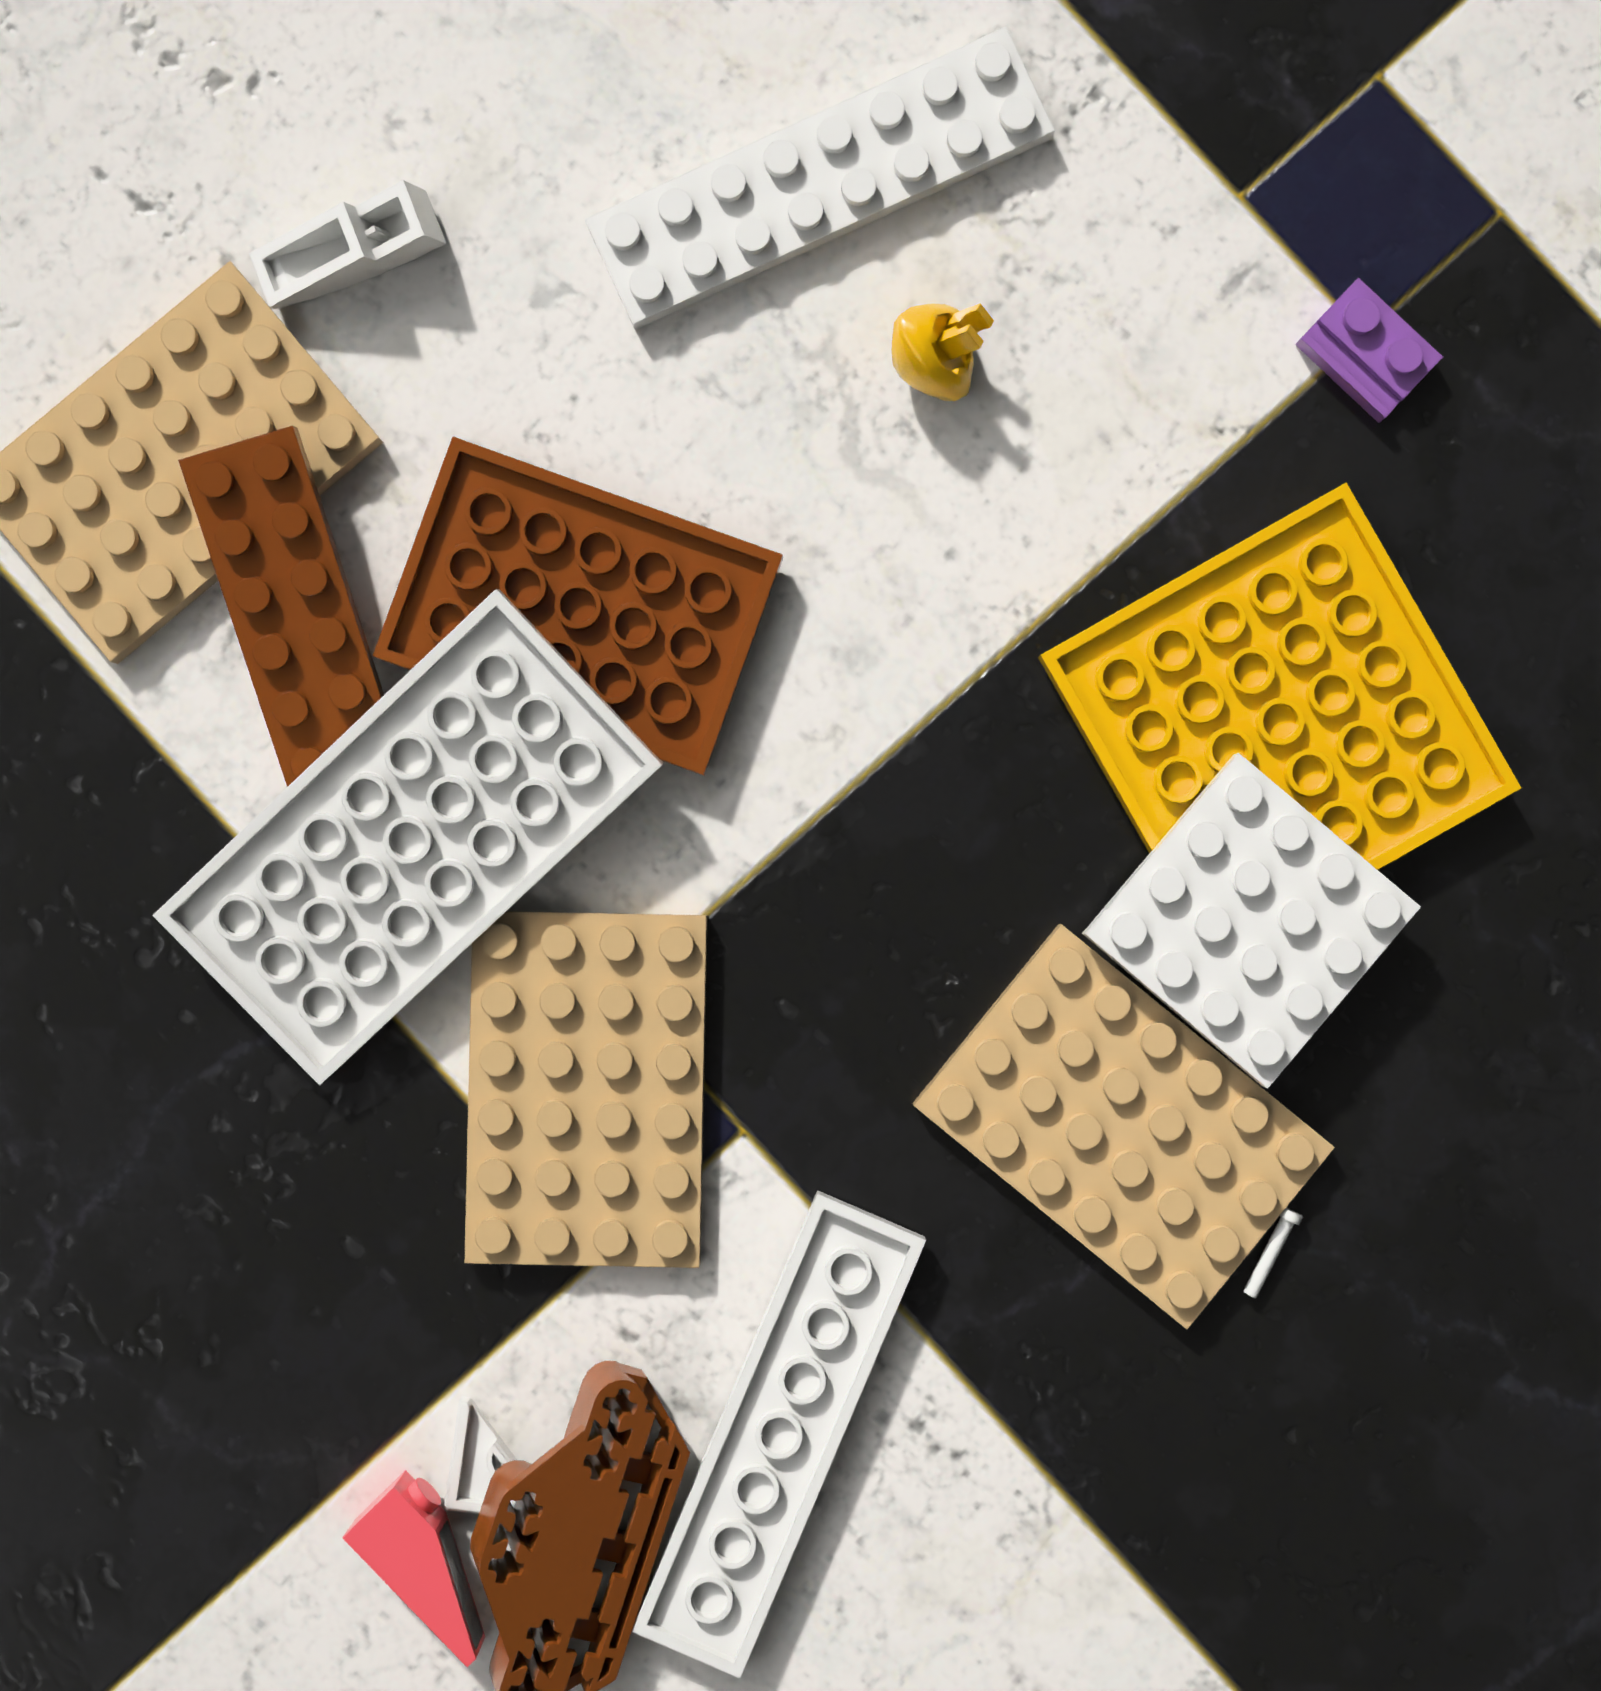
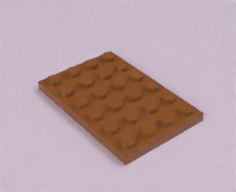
[373,436,783,776]

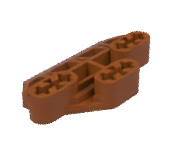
[470,1361,690,1691]

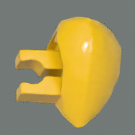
[891,303,994,401]

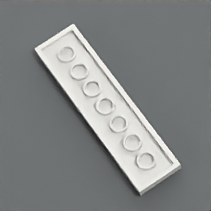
[585,27,1055,330]
[632,1190,926,1678]

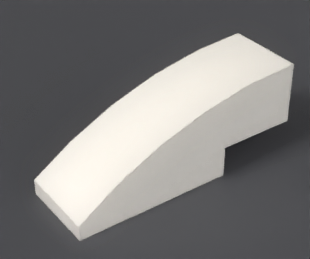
[249,180,446,309]

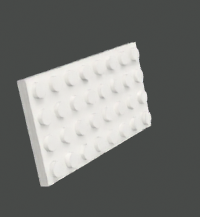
[152,589,663,1086]

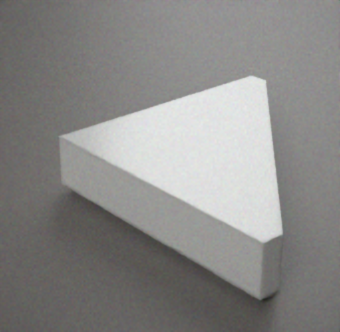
[444,1396,530,1514]

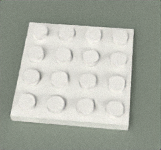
[1082,753,1421,1089]

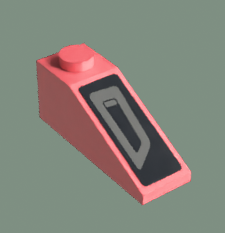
[342,1470,485,1667]

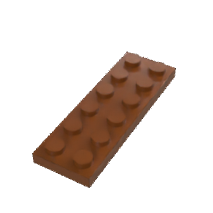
[178,425,384,787]

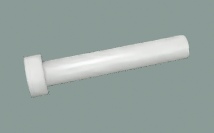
[1243,1207,1303,1298]

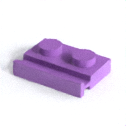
[1295,278,1443,423]

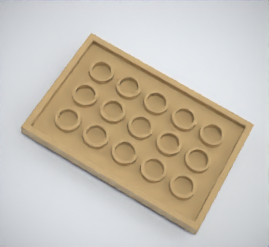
[0,261,384,664]
[464,911,708,1268]
[913,924,1335,1329]

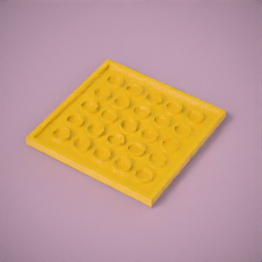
[1038,482,1521,870]

